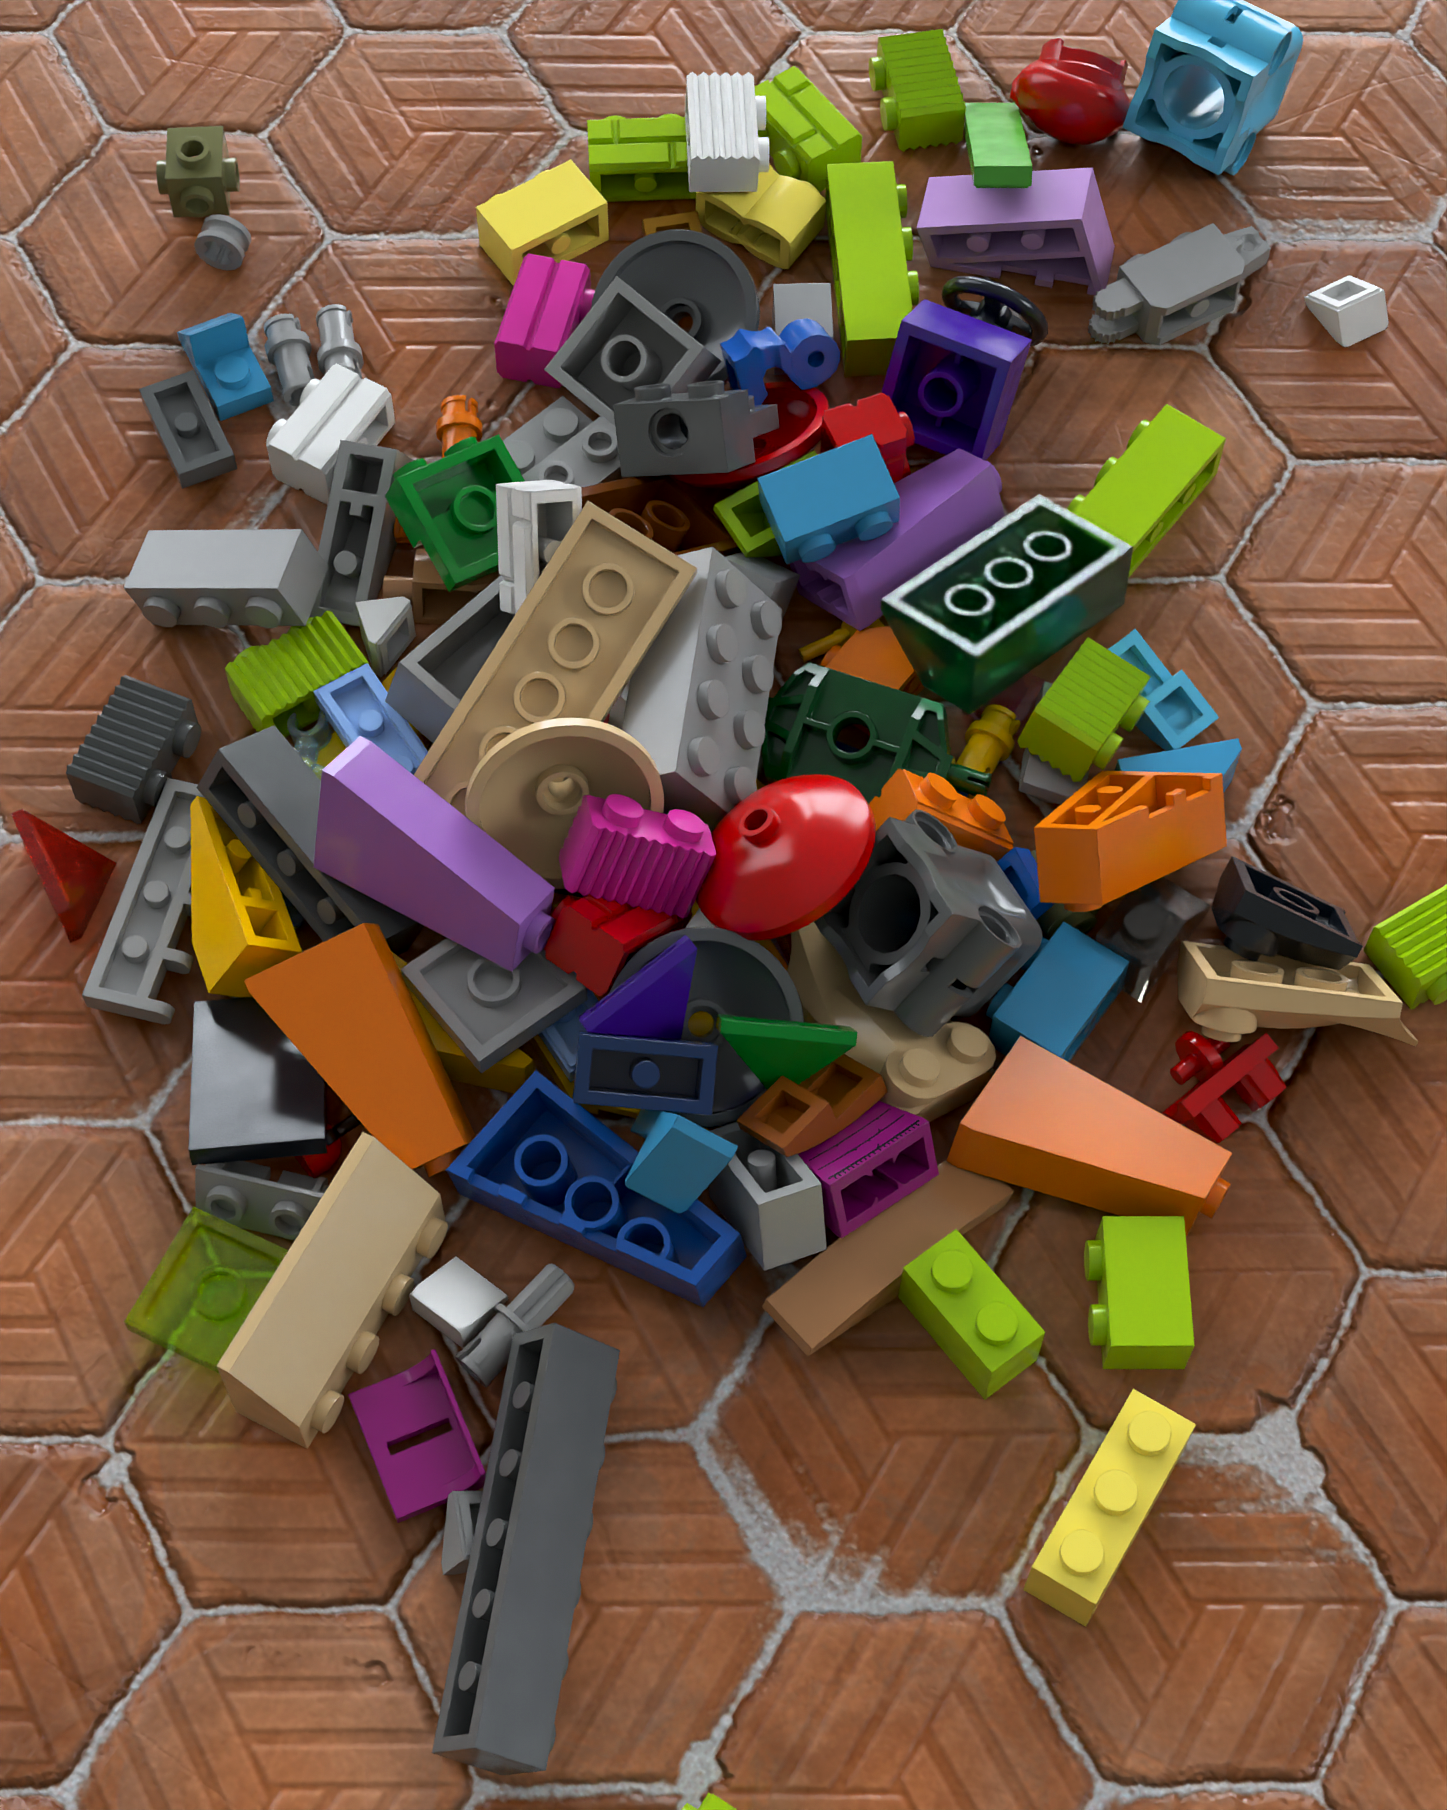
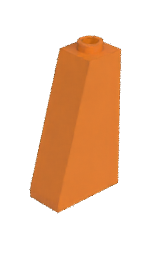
[244,923,476,1177]
[946,1036,1232,1236]

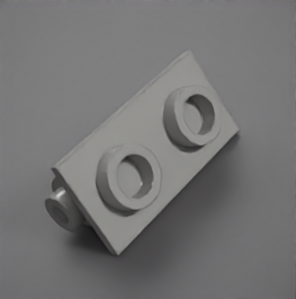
[195,1161,329,1240]

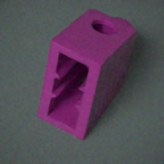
[798,1101,939,1239]

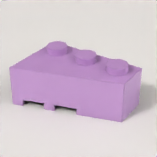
[917,167,1115,295]

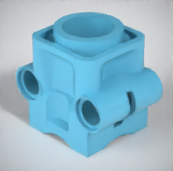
[1122,0,1303,176]

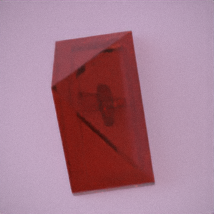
[11,809,117,943]

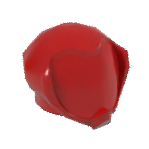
[1010,38,1131,145]

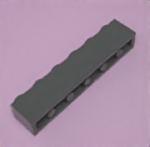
[432,1323,620,1776]

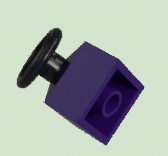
[881,276,1049,460]

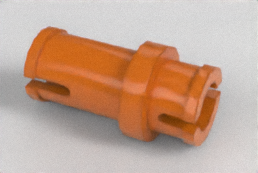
[436,395,483,458]

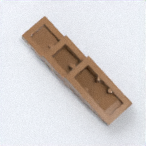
[762,1159,1014,1356]

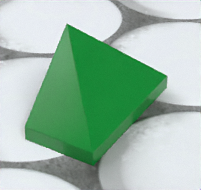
[716,1014,858,1090]

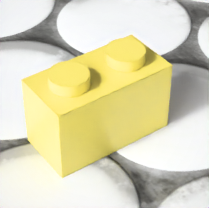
[476,159,609,286]

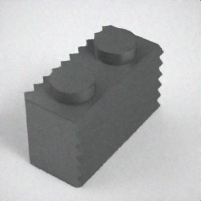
[66,675,201,824]

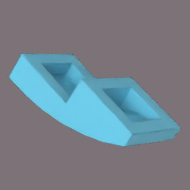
[1108,629,1219,751]

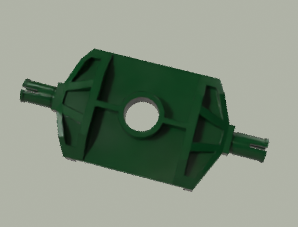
[762,662,992,804]

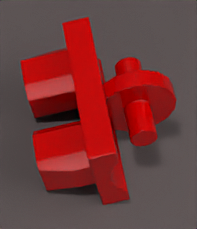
[1161,1031,1287,1144]

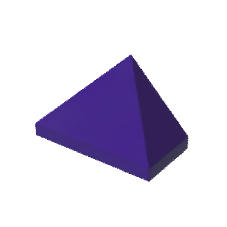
[579,935,697,1039]

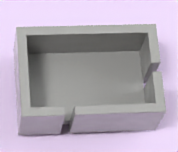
[385,575,515,743]

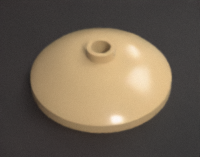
[465,718,664,889]

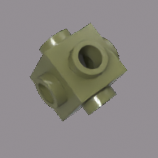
[156,126,240,217]

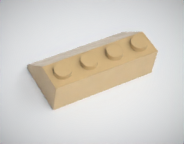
[216,1132,448,1449]

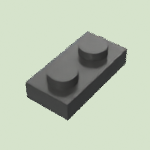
[139,370,237,489]

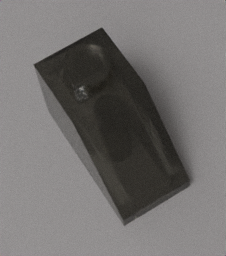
[1095,877,1210,1003]

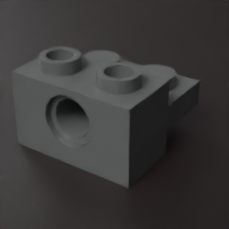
[613,380,780,477]

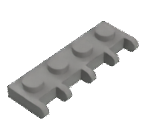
[82,778,204,1024]

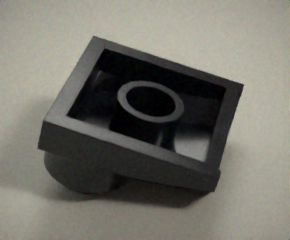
[1211,856,1363,970]

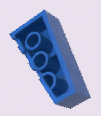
[446,1070,747,1307]

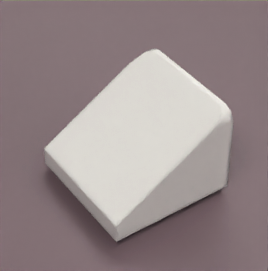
[1304,275,1389,347]
[409,1257,508,1348]

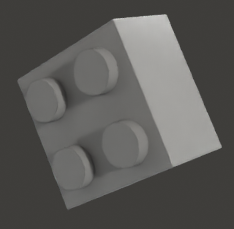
[544,276,721,426]

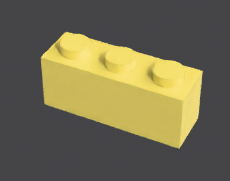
[1023,1389,1196,1627]

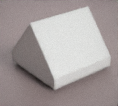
[355,596,416,677]

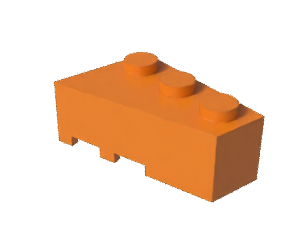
[1034,771,1227,912]

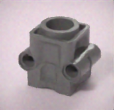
[814,809,1042,1037]

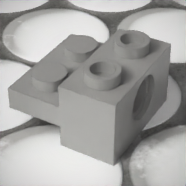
[503,396,630,487]

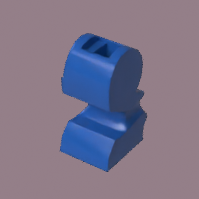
[720,318,840,405]

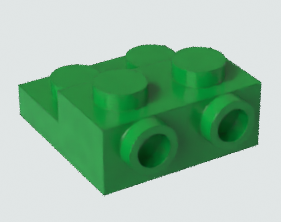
[385,434,525,592]

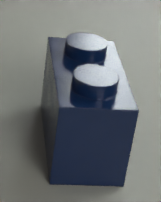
[573,1031,718,1115]

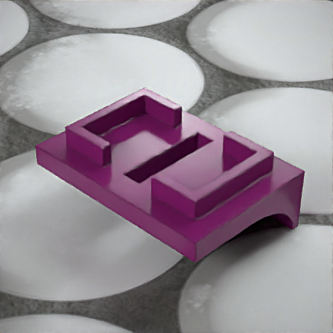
[348,1349,486,1523]

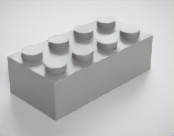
[622,547,782,833]

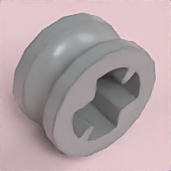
[194,214,252,270]

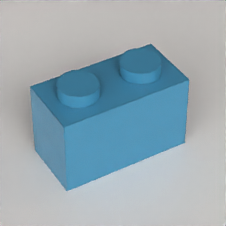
[758,434,900,565]
[986,921,1129,1062]

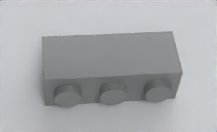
[124,529,329,628]

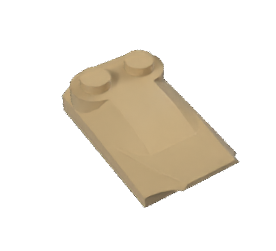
[787,922,996,1122]
[1177,941,1419,1046]

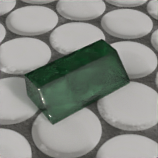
[880,494,1133,714]

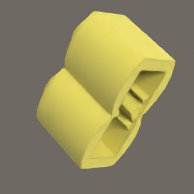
[696,163,827,269]

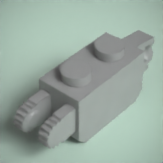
[1088,223,1271,345]

